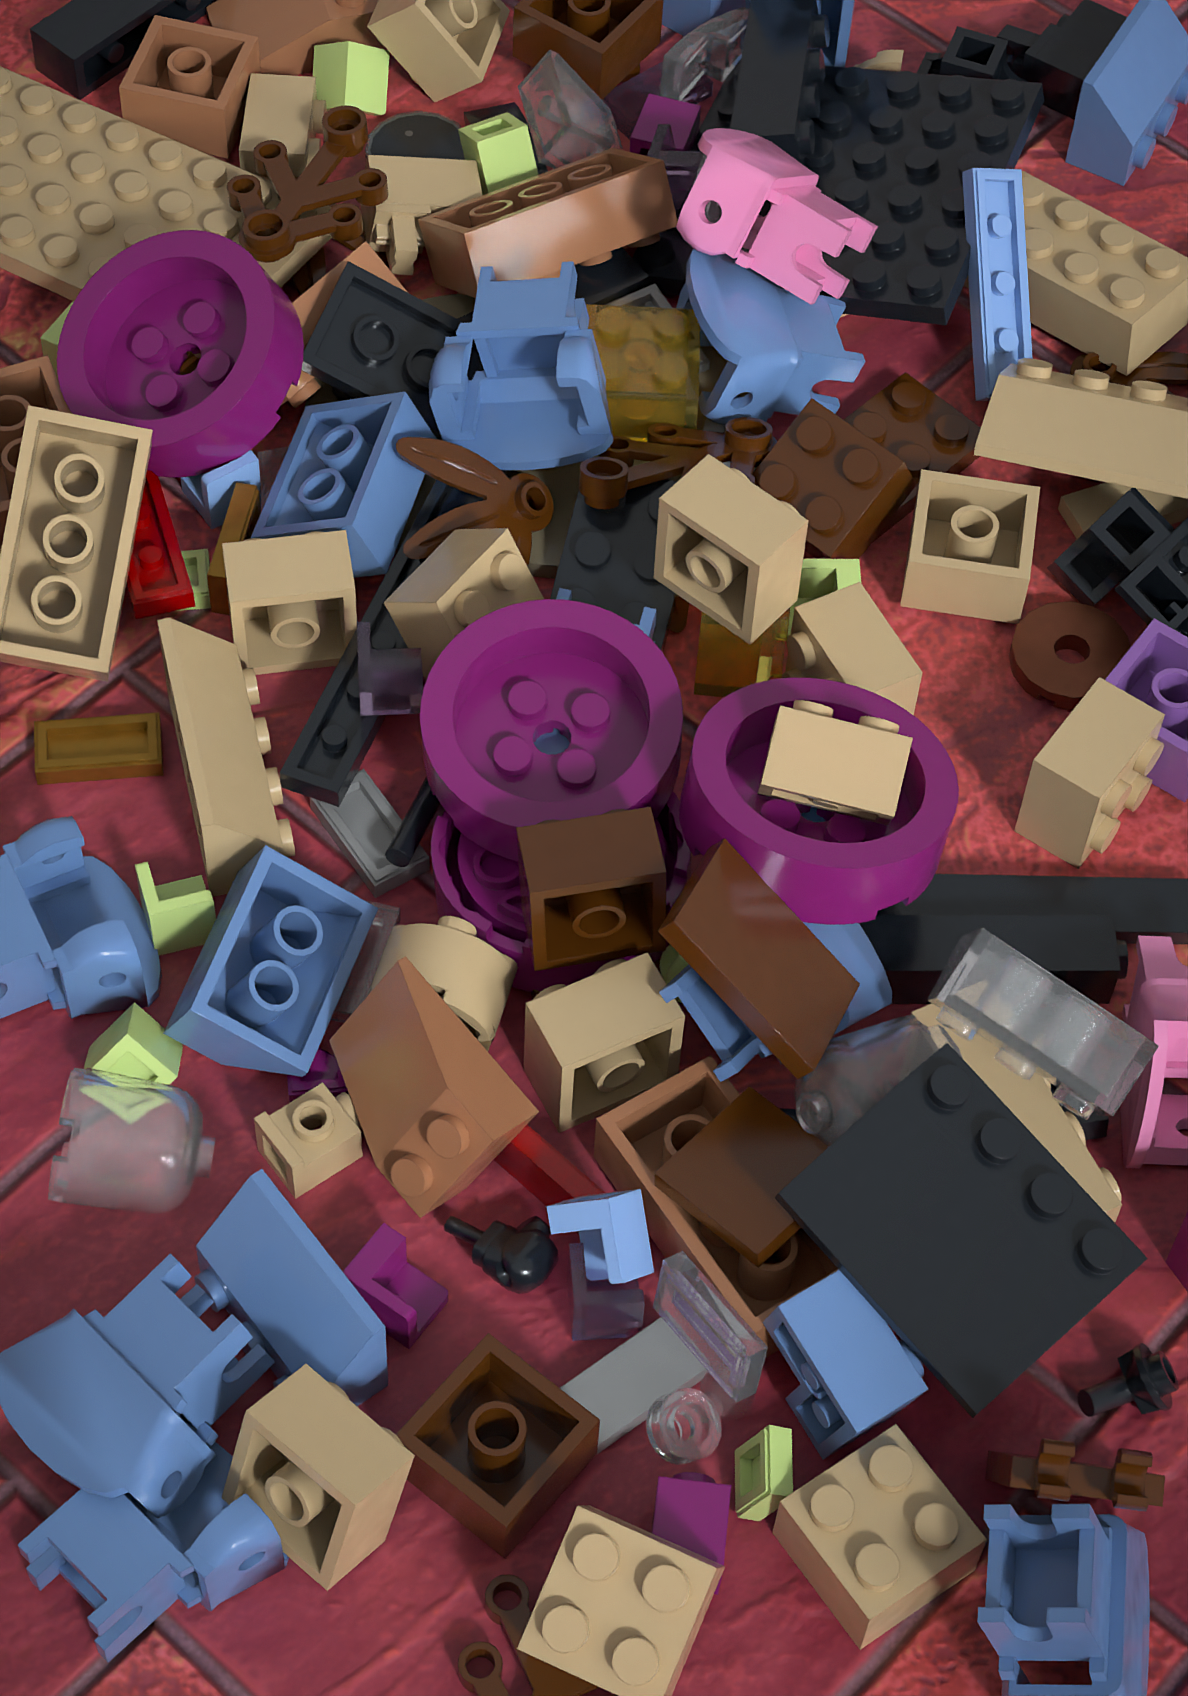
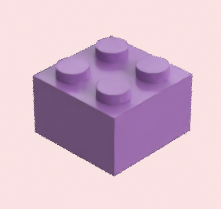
[1105,618,1188,802]

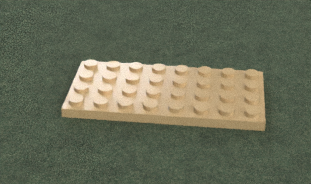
[0,66,332,358]

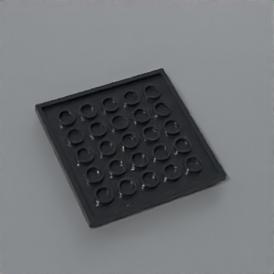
[632,59,1044,325]

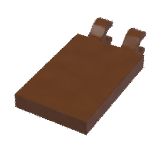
[985,1438,1165,1512]

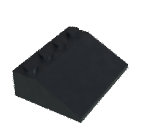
[775,1042,1148,1418]

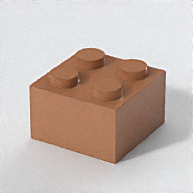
[119,15,261,159]

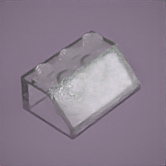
[928,928,1159,1120]

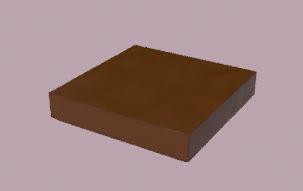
[654,1086,829,1268]

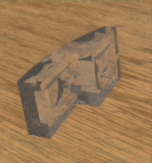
[660,7,749,101]

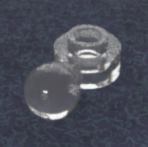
[646,1364,756,1465]

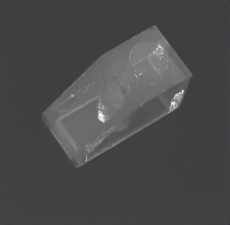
[518,50,623,169]

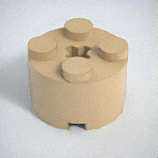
[367,916,518,1051]

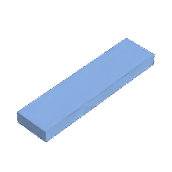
[962,168,1033,401]

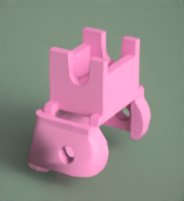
[676,128,878,305]
[1119,935,1188,1169]

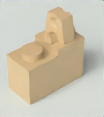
[360,155,482,275]

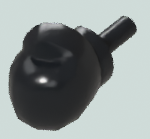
[444,1216,559,1294]

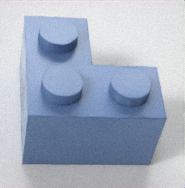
[762,1270,928,1460]

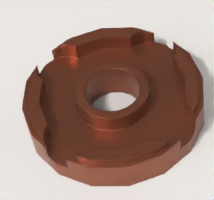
[1009,601,1131,710]

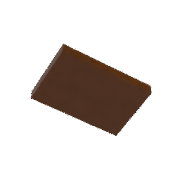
[658,838,860,1079]

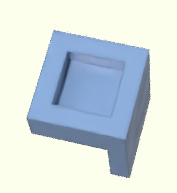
[180,450,263,529]
[546,1189,654,1284]

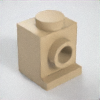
[254,1083,363,1199]

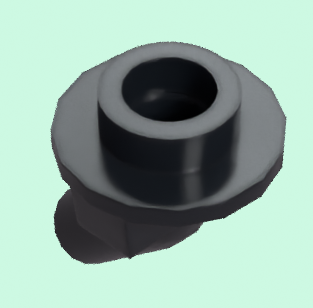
[1077,1343,1179,1417]

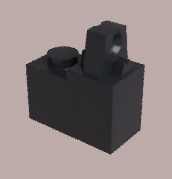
[997,0,1127,120]

